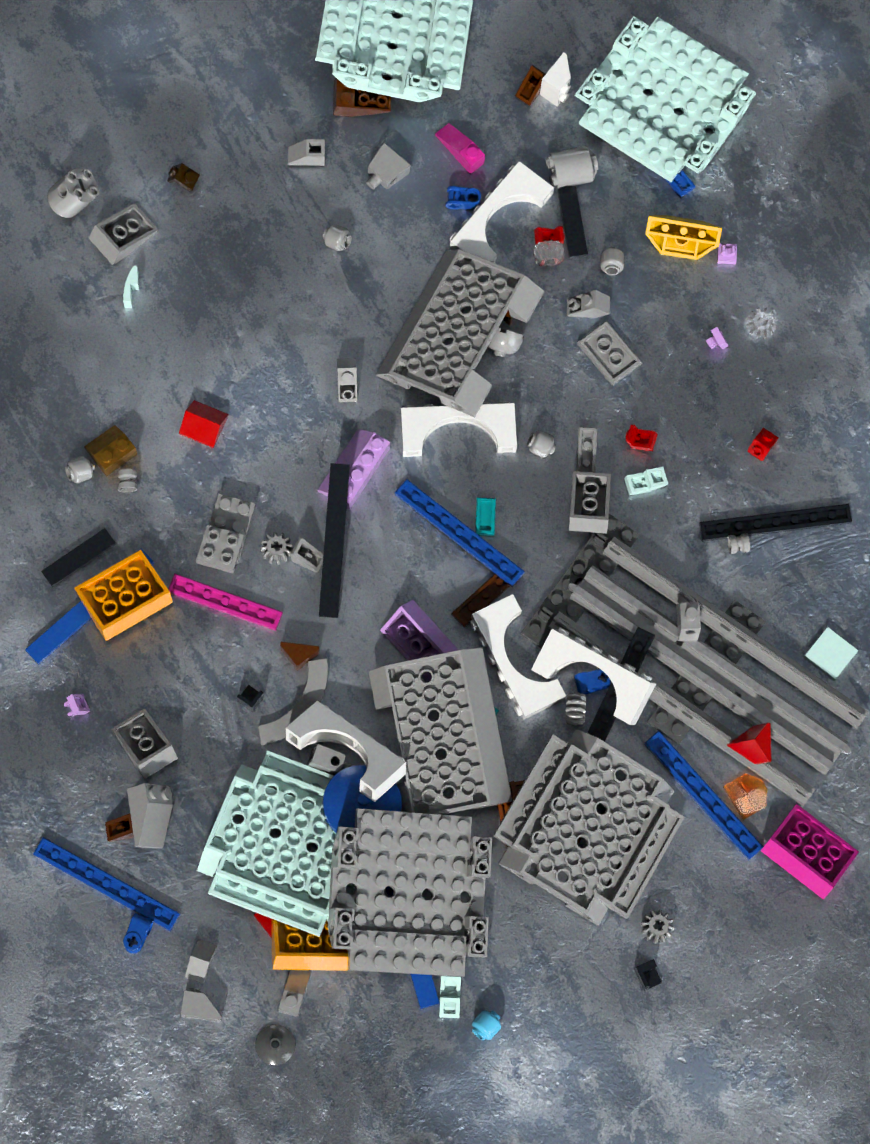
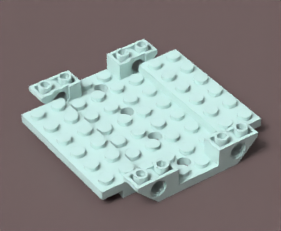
[315,0,473,102]
[575,16,756,182]
[197,750,355,937]

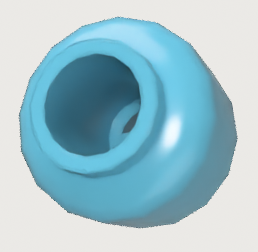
[472,1010,501,1041]

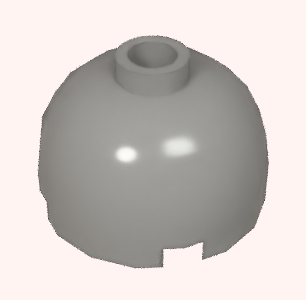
[488,328,524,357]

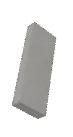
[576,427,597,473]

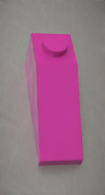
[435,123,485,174]

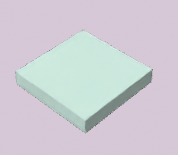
[804,627,858,681]

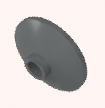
[255,1025,295,1065]

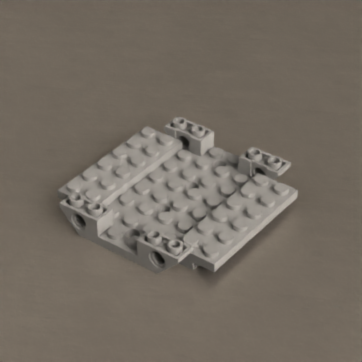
[493,729,685,926]
[328,809,492,977]

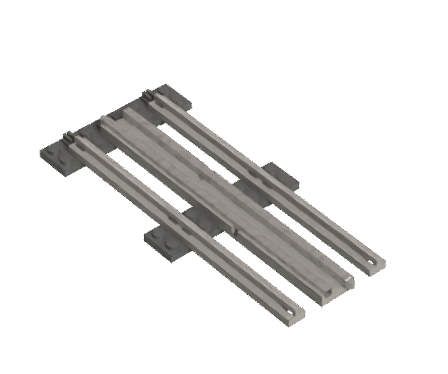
[521,514,868,806]

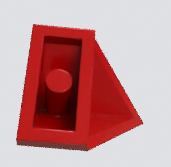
[727,723,771,764]

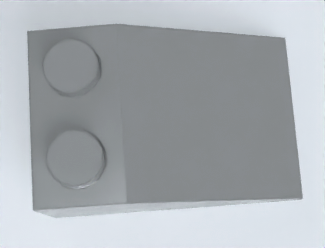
[89,203,158,265]
[112,708,178,779]
[127,783,173,849]

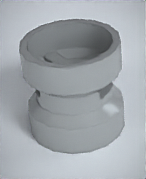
[118,469,137,493]
[727,533,750,554]

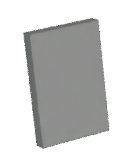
[577,321,642,386]

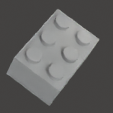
[569,471,611,534]

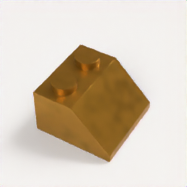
[84,425,137,477]

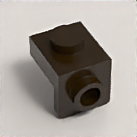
[167,163,200,191]

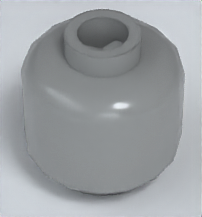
[323,224,352,251]
[600,247,625,276]
[527,430,556,458]
[65,456,95,484]

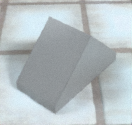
[291,537,323,573]
[185,939,217,984]

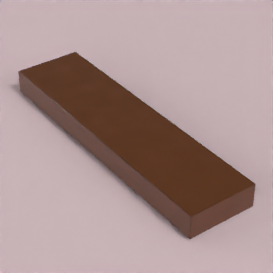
[451,574,510,628]

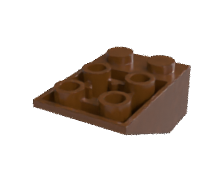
[333,77,391,117]

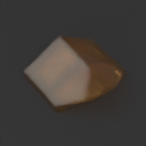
[723,773,768,820]

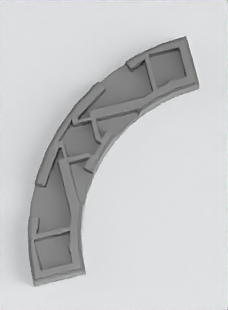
[258,658,328,746]

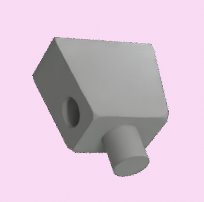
[366,143,410,190]
[676,602,701,641]
[307,744,354,776]

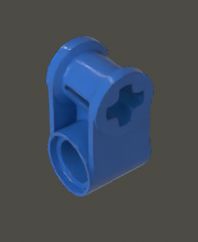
[445,186,481,210]
[574,669,612,695]
[123,913,154,954]

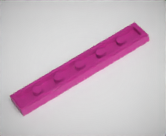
[168,573,283,631]

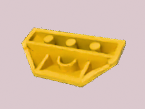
[645,215,722,260]

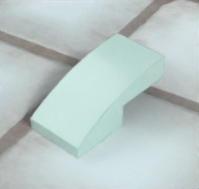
[123,266,139,308]
[624,467,668,496]
[439,976,461,1018]

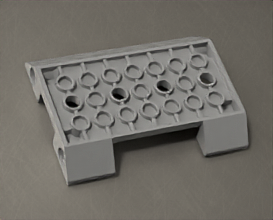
[376,249,544,418]
[368,648,513,815]

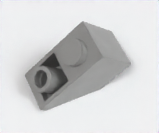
[288,139,325,166]
[567,290,610,318]
[337,358,357,402]

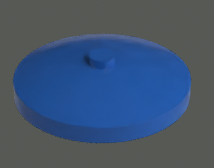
[323,765,402,833]

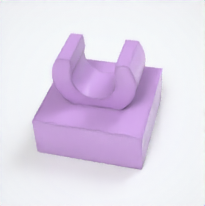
[717,243,737,264]
[706,327,729,349]
[64,694,90,716]

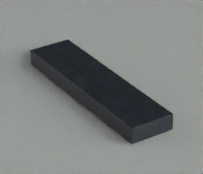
[557,186,588,259]
[41,528,116,588]

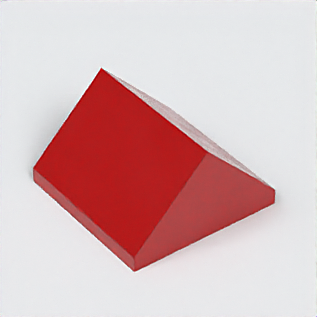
[179,400,229,448]

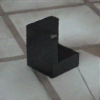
[237,685,264,712]
[634,959,662,991]

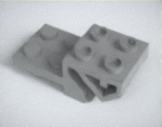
[196,494,256,574]

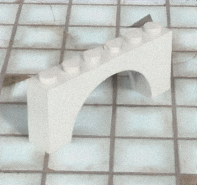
[450,161,554,263]
[401,401,517,457]
[470,594,566,720]
[531,627,657,725]
[286,701,406,802]

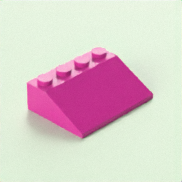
[761,804,859,899]

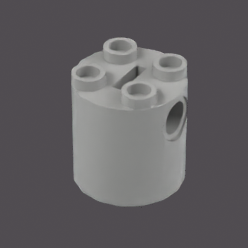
[546,145,598,189]
[47,168,99,218]

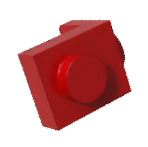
[534,226,565,250]
[626,424,658,452]
[747,428,779,461]

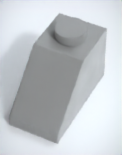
[181,988,222,1022]

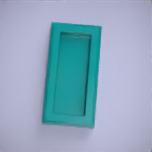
[475,497,496,537]

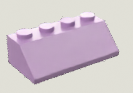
[318,429,390,510]
[380,600,458,683]

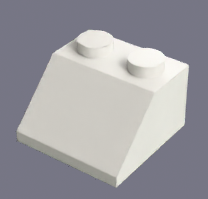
[540,52,571,107]

